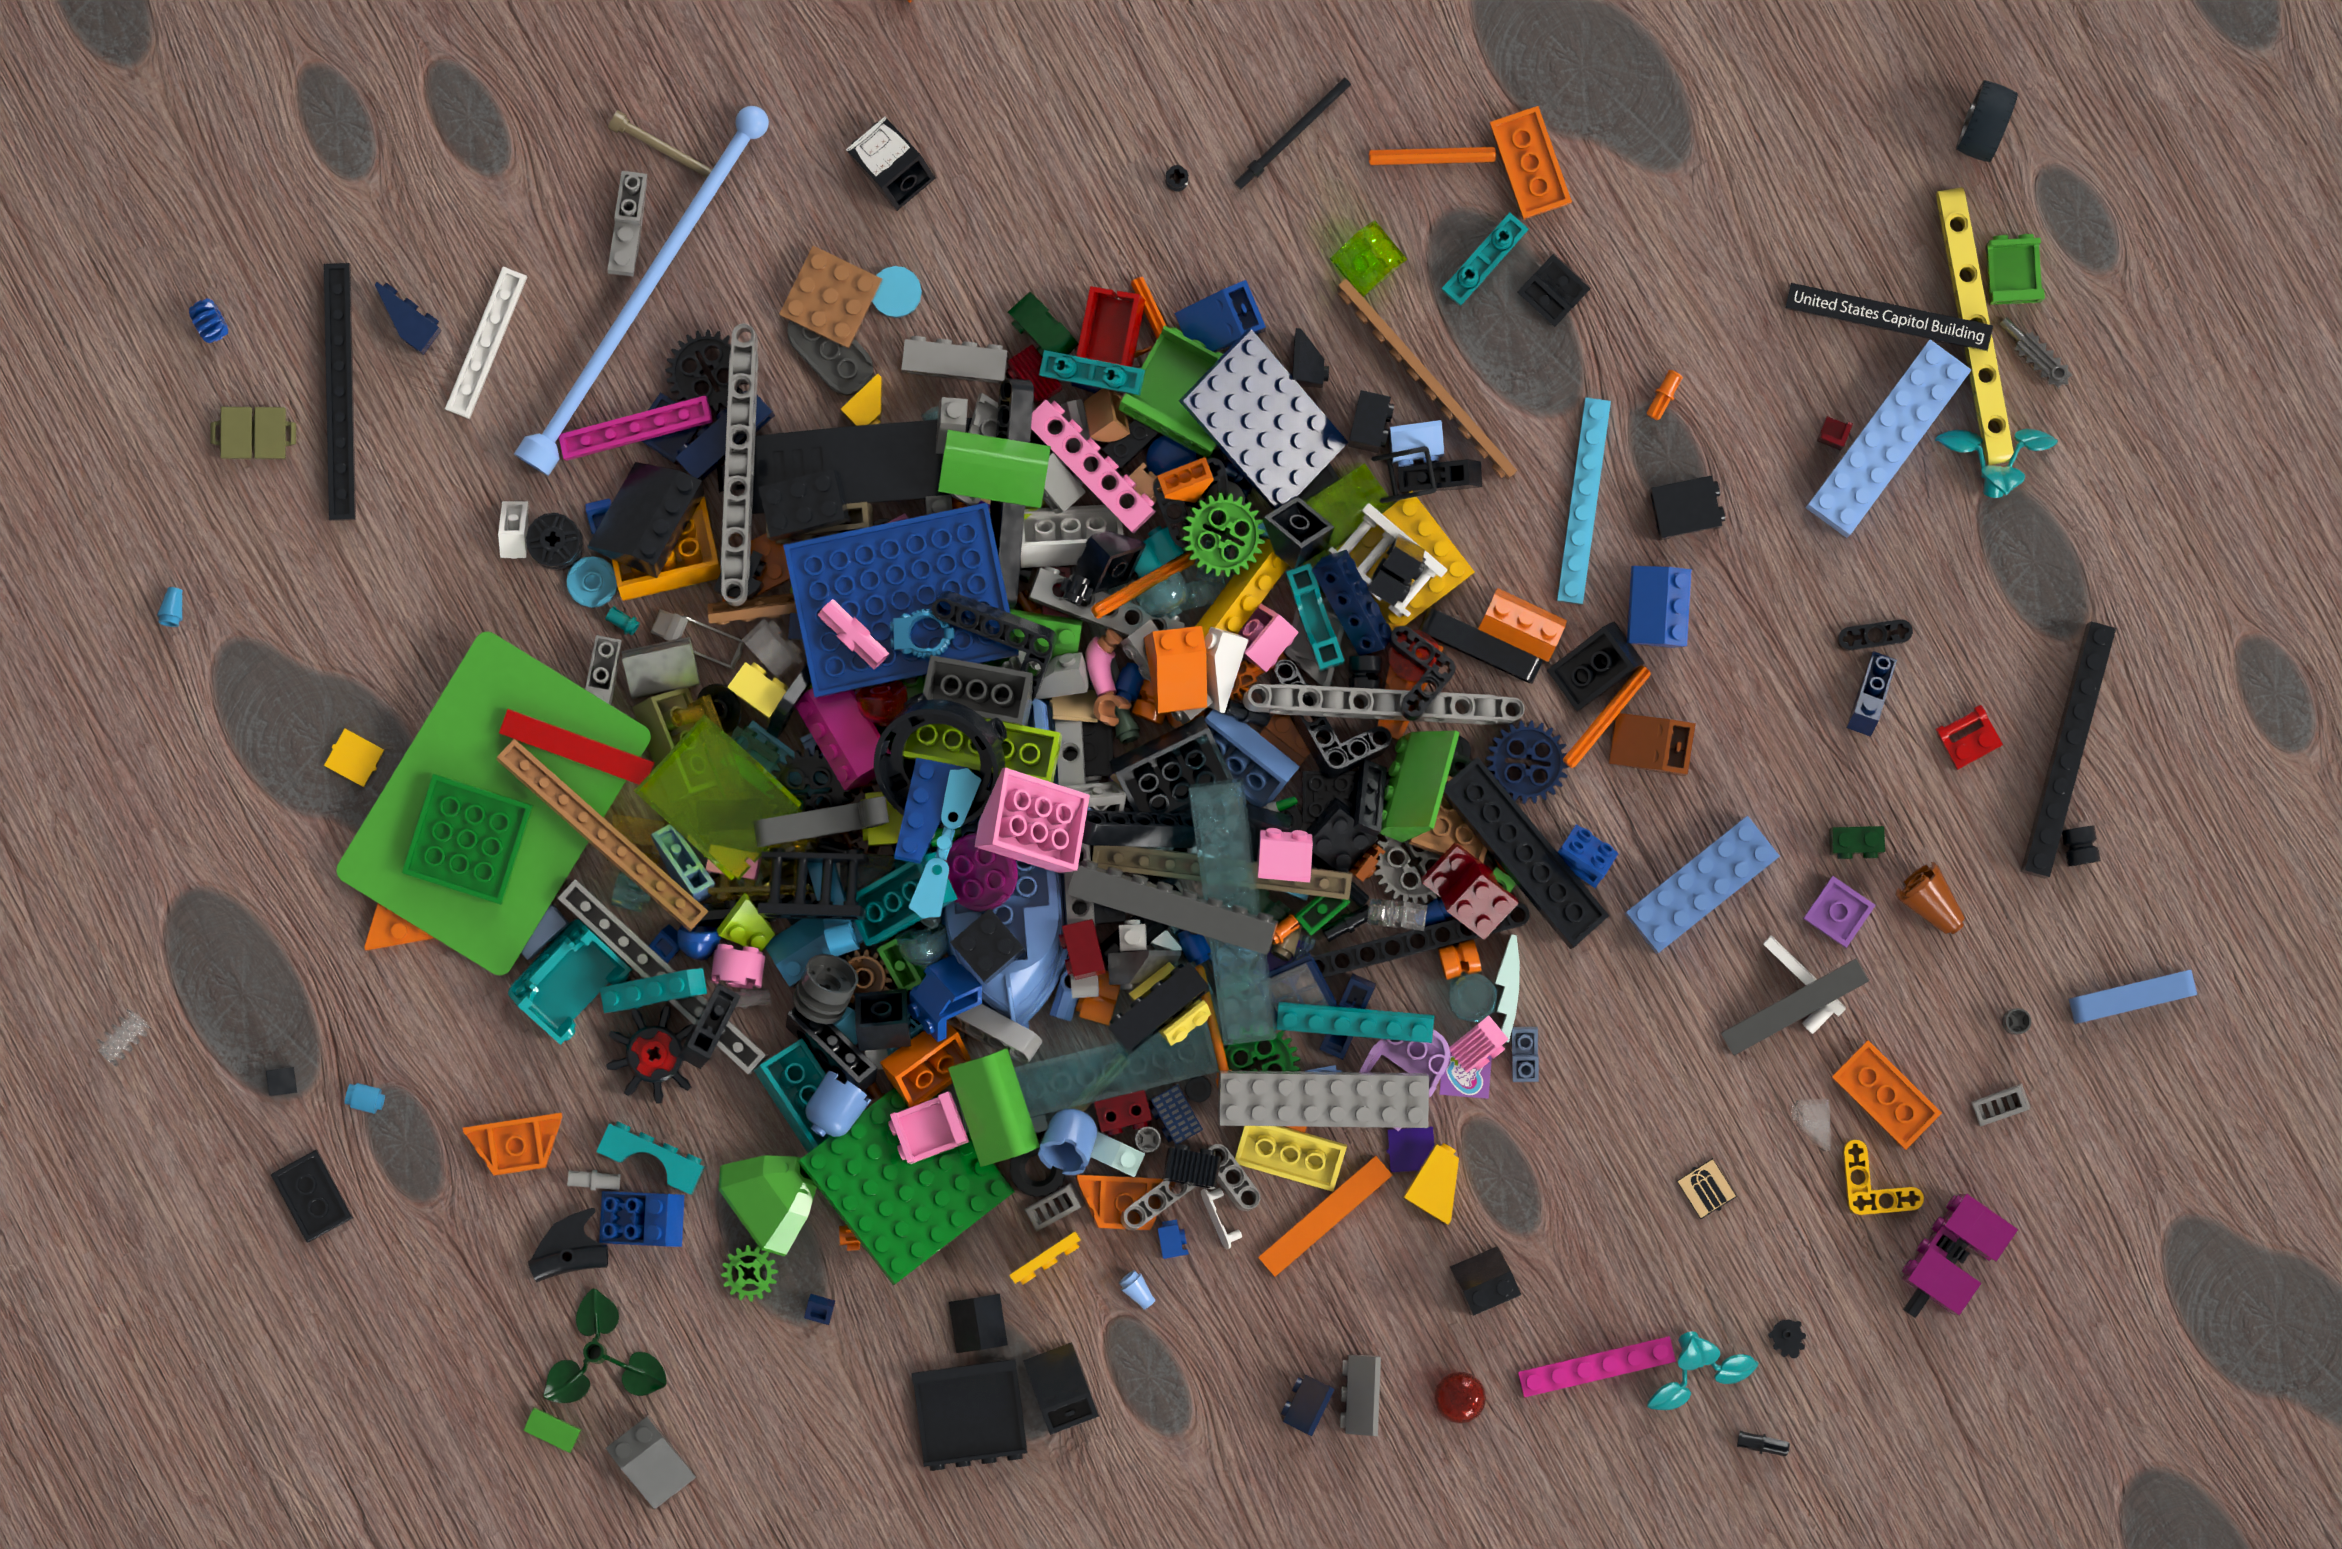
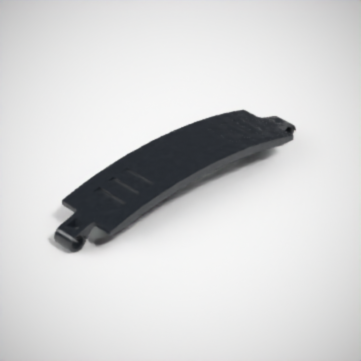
[717,418,1047,514]

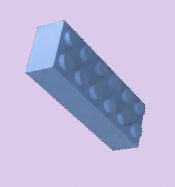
[1624,816,1780,954]

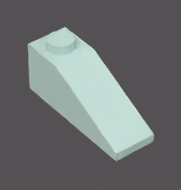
[1091,1131,1145,1177]

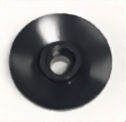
[696,683,742,734]

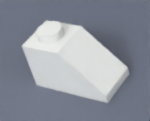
[498,501,528,559]

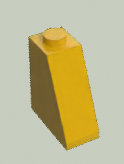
[1403,1143,1459,1225]

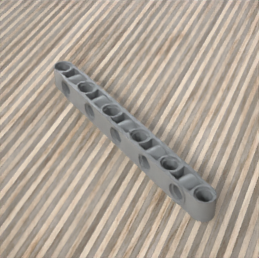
[721,323,758,606]
[1243,684,1525,725]
[1055,719,1099,998]

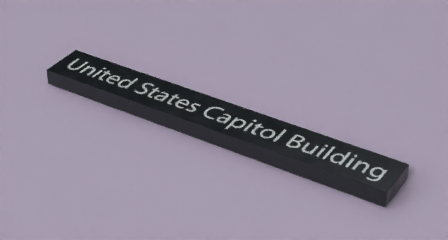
[1785,283,1993,352]

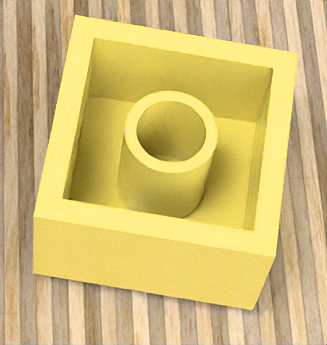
[727,662,788,720]

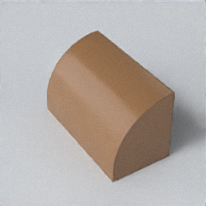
[1084,388,1130,442]

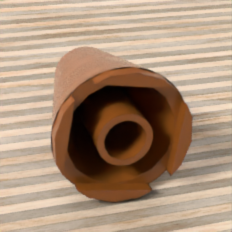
[1895,862,1965,934]

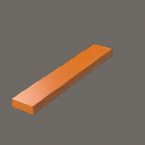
[1258,1156,1392,1277]

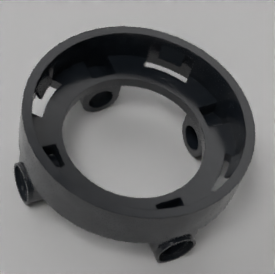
[874,693,1007,828]

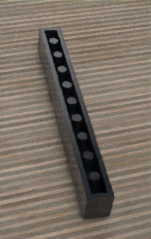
[2020,621,2116,879]

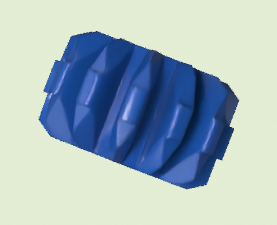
[189,298,228,343]

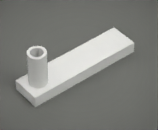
[1763,935,1846,1034]

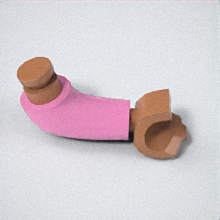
[1085,628,1132,726]

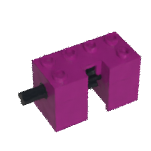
[1901,1194,2018,1319]

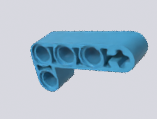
[807,862,860,956]

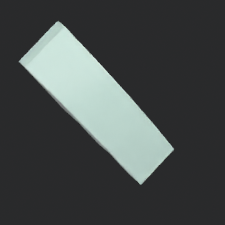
[1494,934,1520,1043]

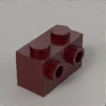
[1094,1090,1152,1136]

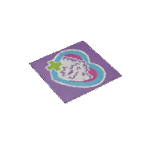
[1439,1046,1492,1099]

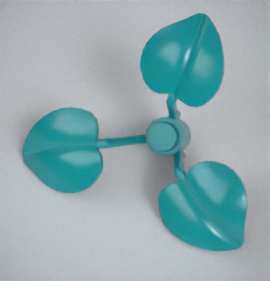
[1935,429,2058,498]
[1647,1331,1759,1410]

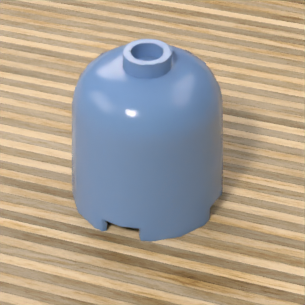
[805,1071,871,1137]
[1038,1109,1097,1175]

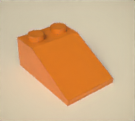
[1144,626,1207,714]

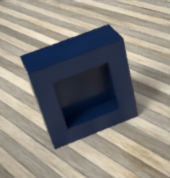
[804,1294,835,1325]

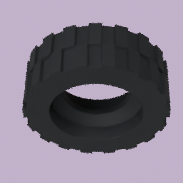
[1009,1140,1066,1197]

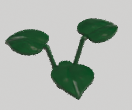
[543,1288,667,1403]

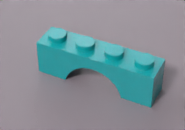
[1285,563,1345,672]
[600,968,707,1013]
[596,1121,706,1195]

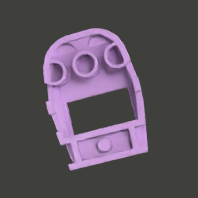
[1359,1029,1450,1131]

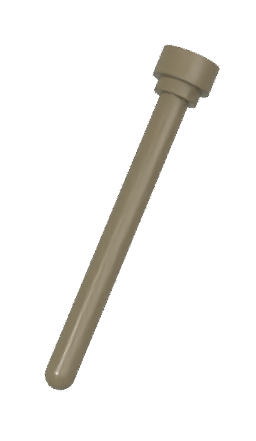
[608,110,712,178]

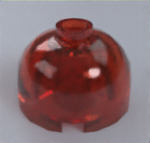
[855,680,908,726]
[1434,1372,1486,1424]

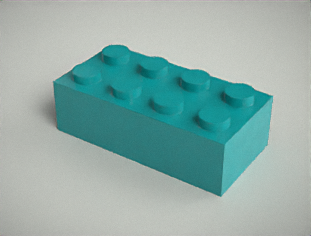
[845,852,958,946]

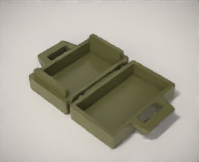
[210,407,296,459]

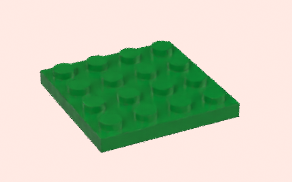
[402,774,533,905]

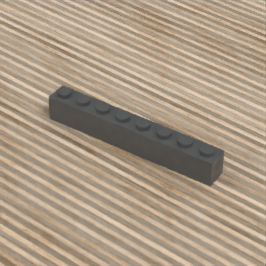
[1067,859,1278,955]

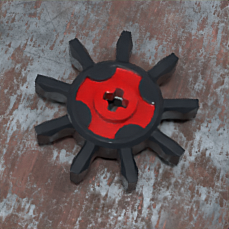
[606,1006,694,1104]

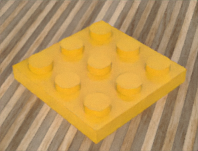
[1009,1231,1081,1285]

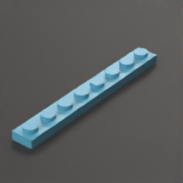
[1557,397,1611,605]

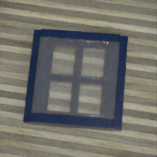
[1255,954,1338,1031]

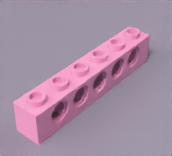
[1031,400,1156,533]

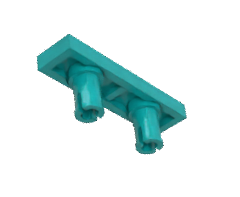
[1441,212,1529,307]
[1039,350,1145,396]

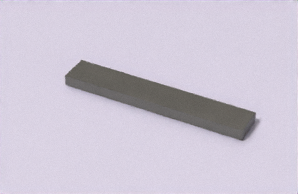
[1721,958,1870,1056]

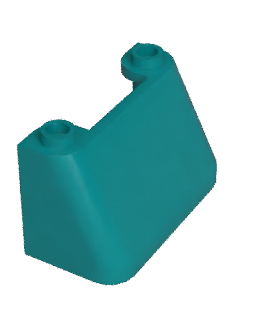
[508,919,632,1045]

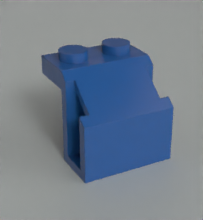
[908,955,982,1042]

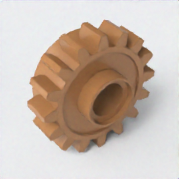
[846,949,894,1003]

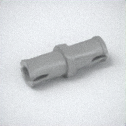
[567,1170,621,1191]

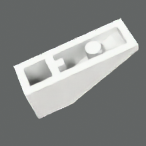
[1204,627,1249,713]

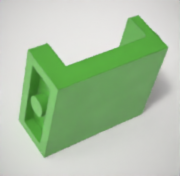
[1986,234,2045,305]

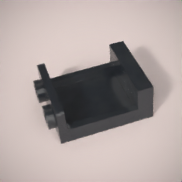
[1649,475,1725,541]

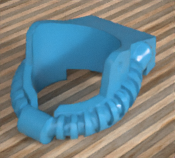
[890,609,955,659]

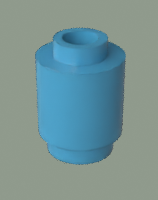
[345,1083,385,1114]

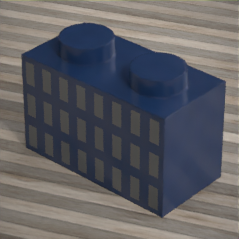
[1149,1085,1203,1144]

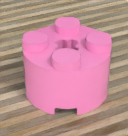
[711,944,765,989]

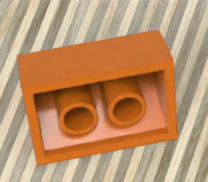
[1478,588,1567,662]
[880,1022,972,1108]

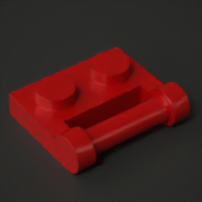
[1935,705,2003,770]

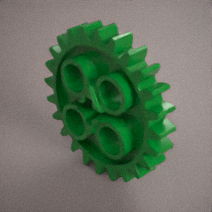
[1217,1023,1301,1072]

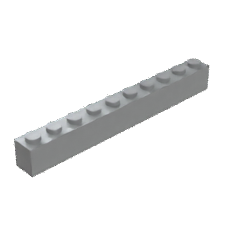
[558,879,767,1075]

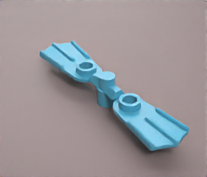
[909,768,982,919]

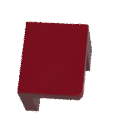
[1817,416,1853,451]

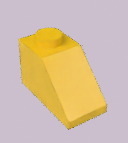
[841,374,882,426]

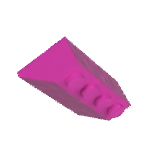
[795,688,891,791]

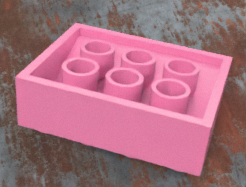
[975,768,1090,873]

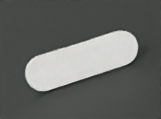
[1201,1188,1242,1250]

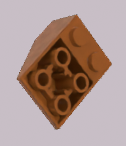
[1609,713,1696,776]

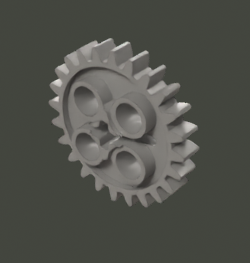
[1373,835,1442,905]

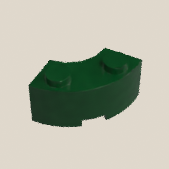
[1007,292,1079,358]

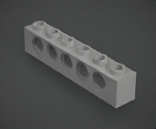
[1027,566,1185,637]

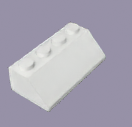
[1021,505,1123,568]

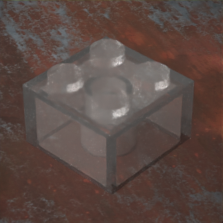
[742,619,802,681]

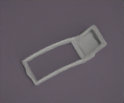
[650,609,745,670]

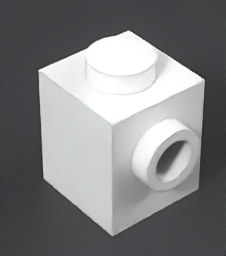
[1119,920,1147,952]

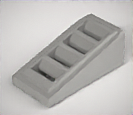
[1971,1083,2031,1127]
[1024,1182,1084,1231]

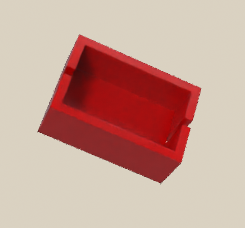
[1076,286,1146,367]

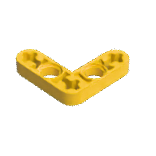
[1843,1140,1924,1215]

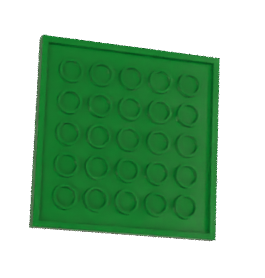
[798,1088,1015,1286]

